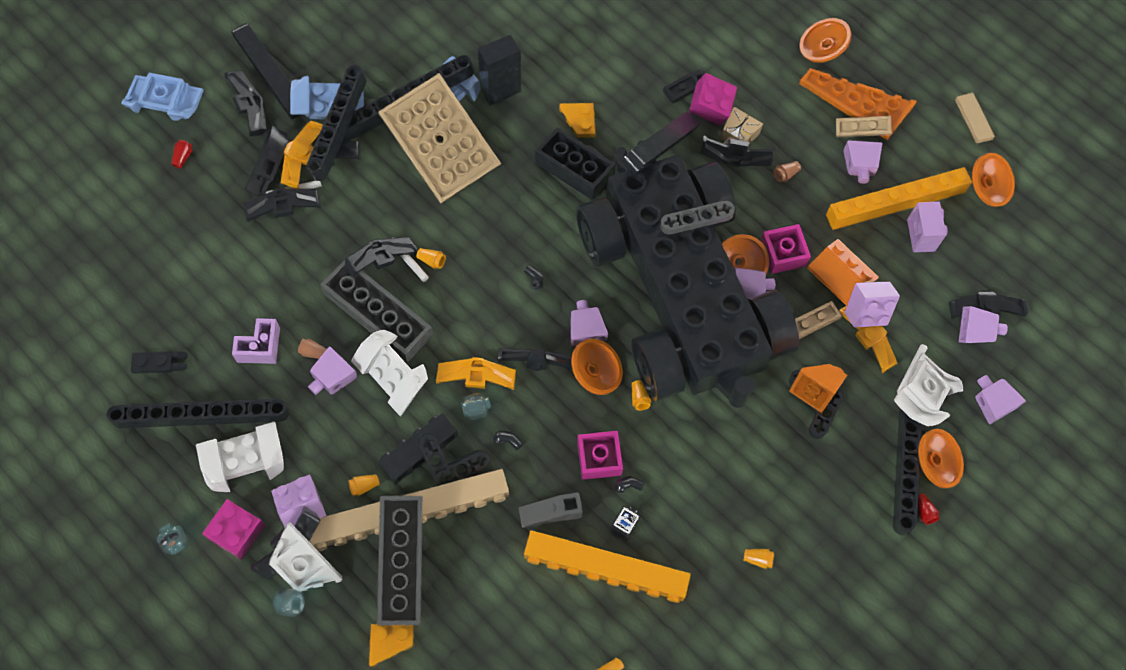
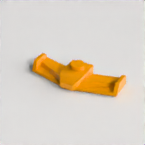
[281,121,323,189]
[839,306,898,373]
[436,357,516,390]

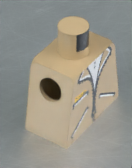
[721,107,763,146]

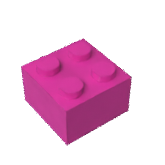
[689,73,737,125]
[760,224,811,274]
[577,431,623,480]
[202,499,266,560]

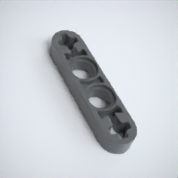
[660,201,735,234]

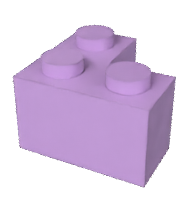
[232,318,280,364]

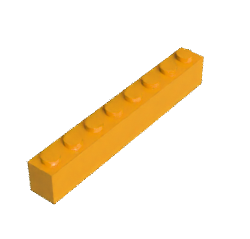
[826,167,972,230]
[524,530,691,603]

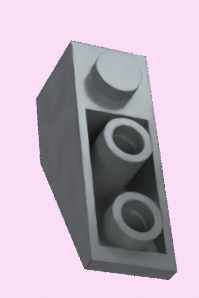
[519,492,583,528]

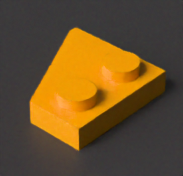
[559,103,595,138]
[369,624,414,667]

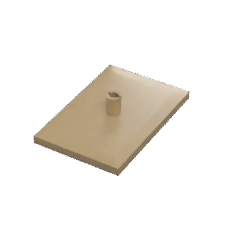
[378,73,501,204]

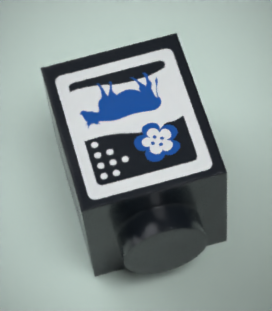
[610,506,641,541]

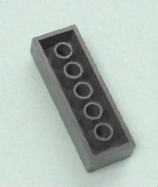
[320,260,433,363]
[377,496,423,625]

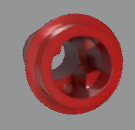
[171,140,193,169]
[917,493,940,525]

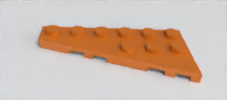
[799,68,917,140]

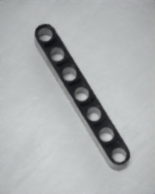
[231,23,300,120]
[307,65,367,181]
[893,409,921,535]

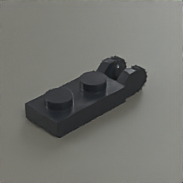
[662,68,706,104]
[131,351,188,374]

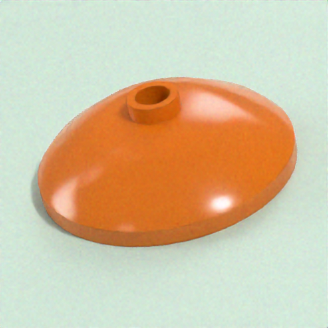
[800,18,851,62]
[972,153,1015,207]
[721,234,769,274]
[571,339,623,395]
[918,429,964,488]

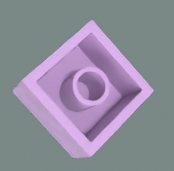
[907,202,948,252]
[845,282,900,327]
[272,474,326,527]

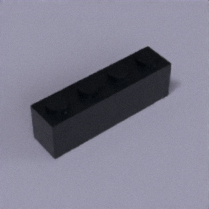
[379,413,458,485]

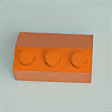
[807,239,879,306]
[789,364,847,413]

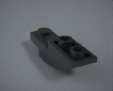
[244,126,289,197]

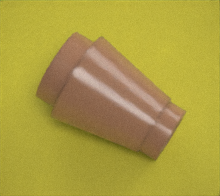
[773,161,801,182]
[298,338,327,359]

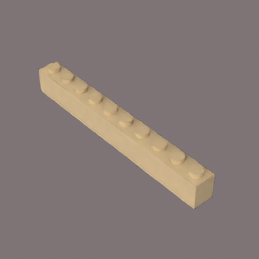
[309,469,509,551]

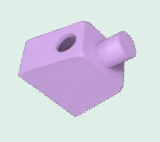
[844,141,882,184]
[733,267,775,299]
[571,300,608,347]
[959,307,1007,343]
[308,347,357,395]
[975,375,1026,424]

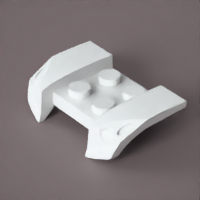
[351,330,428,416]
[894,353,963,426]
[196,422,284,492]

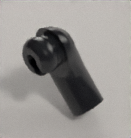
[524,265,543,291]
[493,431,523,450]
[615,476,645,493]

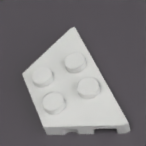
[269,522,342,592]

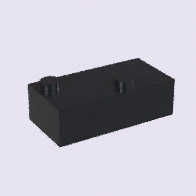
[478,34,521,105]
[535,127,616,200]

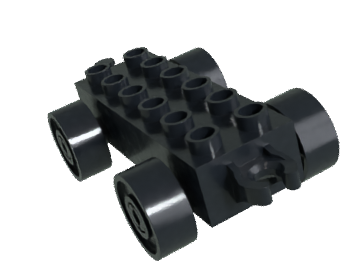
[576,140,799,408]

